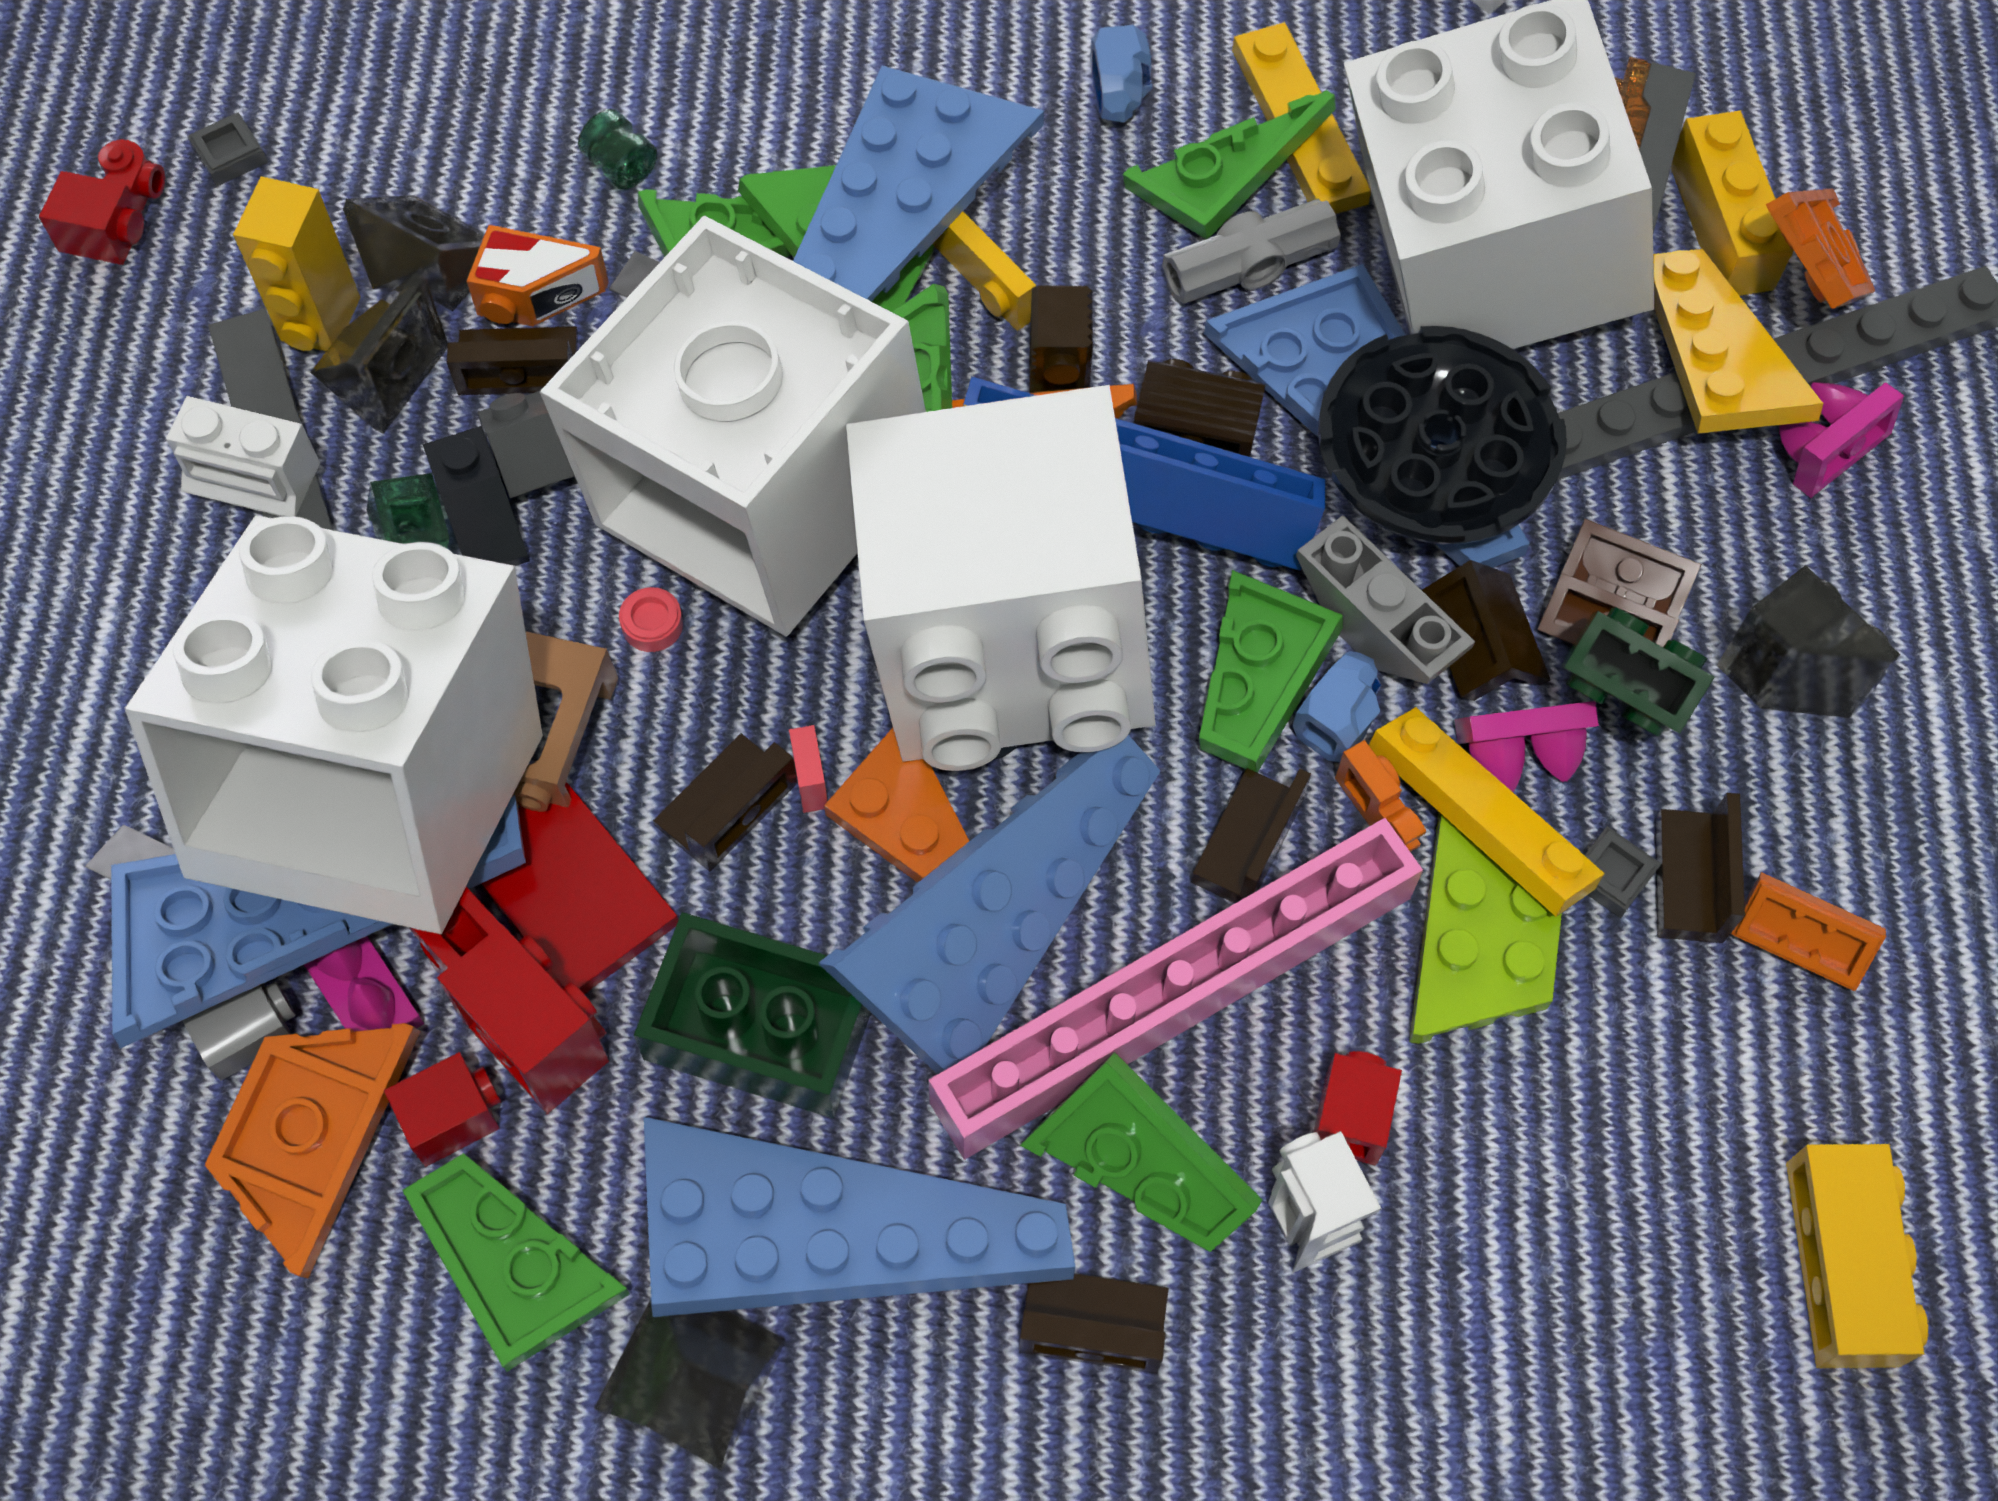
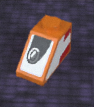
[467,225,609,327]

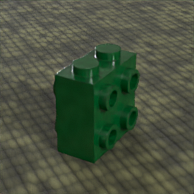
[1560,607,1715,737]

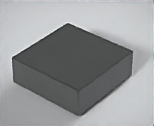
[187,112,268,187]
[1585,826,1661,918]

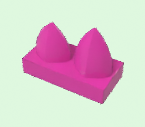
[1779,382,1904,498]
[1454,701,1599,792]
[304,936,424,1031]

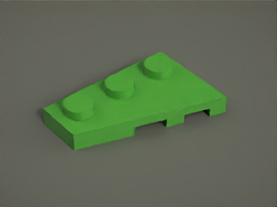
[1199,570,1343,773]
[1020,1052,1263,1252]
[402,1153,630,1372]

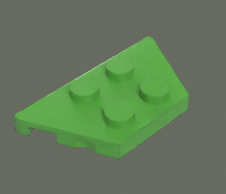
[738,165,935,312]

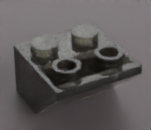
[1717,565,1901,718]

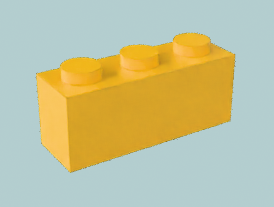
[1671,110,1794,296]
[233,176,361,354]
[1786,1144,1929,1368]

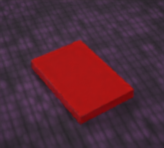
[480,782,679,994]

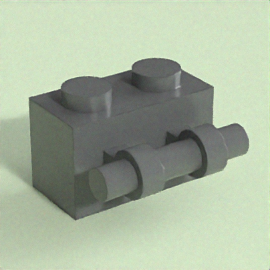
[478,391,575,498]

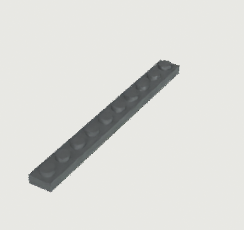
[1557,266,1998,480]

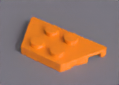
[1766,188,1875,309]
[205,1023,421,1279]

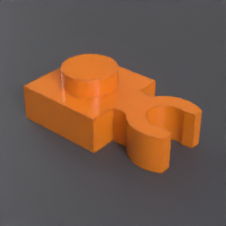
[1335,740,1426,852]

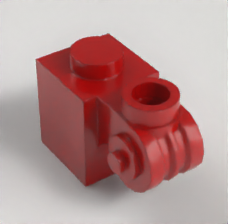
[38,139,165,265]

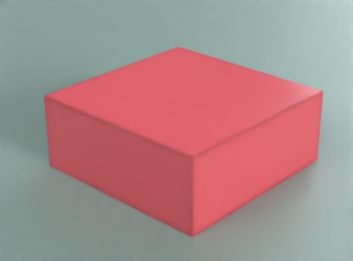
[789,725,827,813]

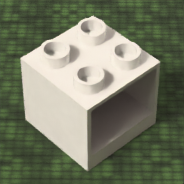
[1344,0,1654,349]
[540,216,926,637]
[846,385,1156,771]
[125,515,543,934]

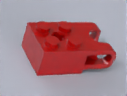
[409,887,609,1115]

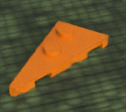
[824,728,969,883]

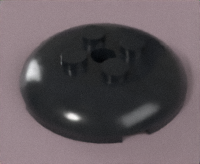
[1318,326,1567,544]

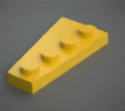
[1653,249,1823,434]

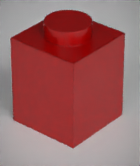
[1313,1051,1402,1166]
[384,1052,501,1167]

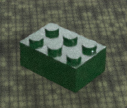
[634,912,871,1119]

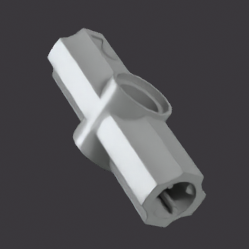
[1162,199,1341,304]

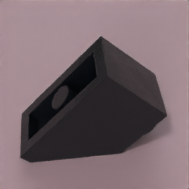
[422,425,530,566]

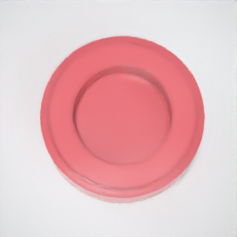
[619,587,683,652]

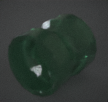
[578,109,658,190]

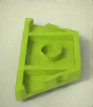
[1409,812,1562,1044]

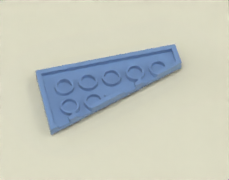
[793,66,1044,302]
[1204,264,1530,568]
[818,735,1161,1074]
[111,795,526,1049]
[644,1117,1076,1317]

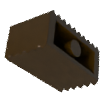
[1029,285,1093,393]
[1133,359,1266,457]

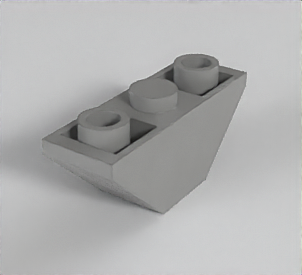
[1296,515,1475,684]

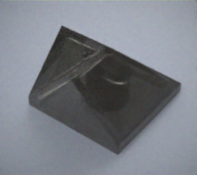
[343,195,485,311]
[310,273,448,434]
[594,1299,786,1472]

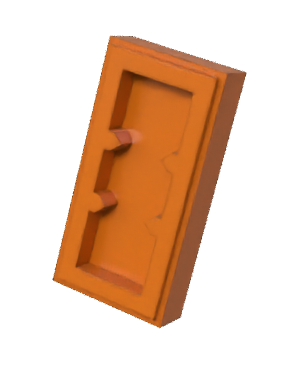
[1731,872,1886,991]

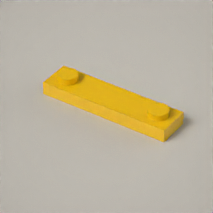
[1232,22,1371,214]
[933,212,1036,331]
[1369,707,1605,917]

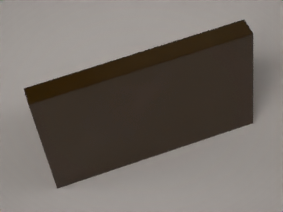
[447,326,578,396]
[1422,560,1551,701]
[653,733,797,872]
[1190,768,1311,903]
[1655,793,1745,943]
[1019,1273,1169,1374]

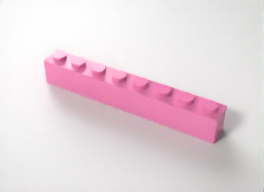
[928,818,1423,1160]

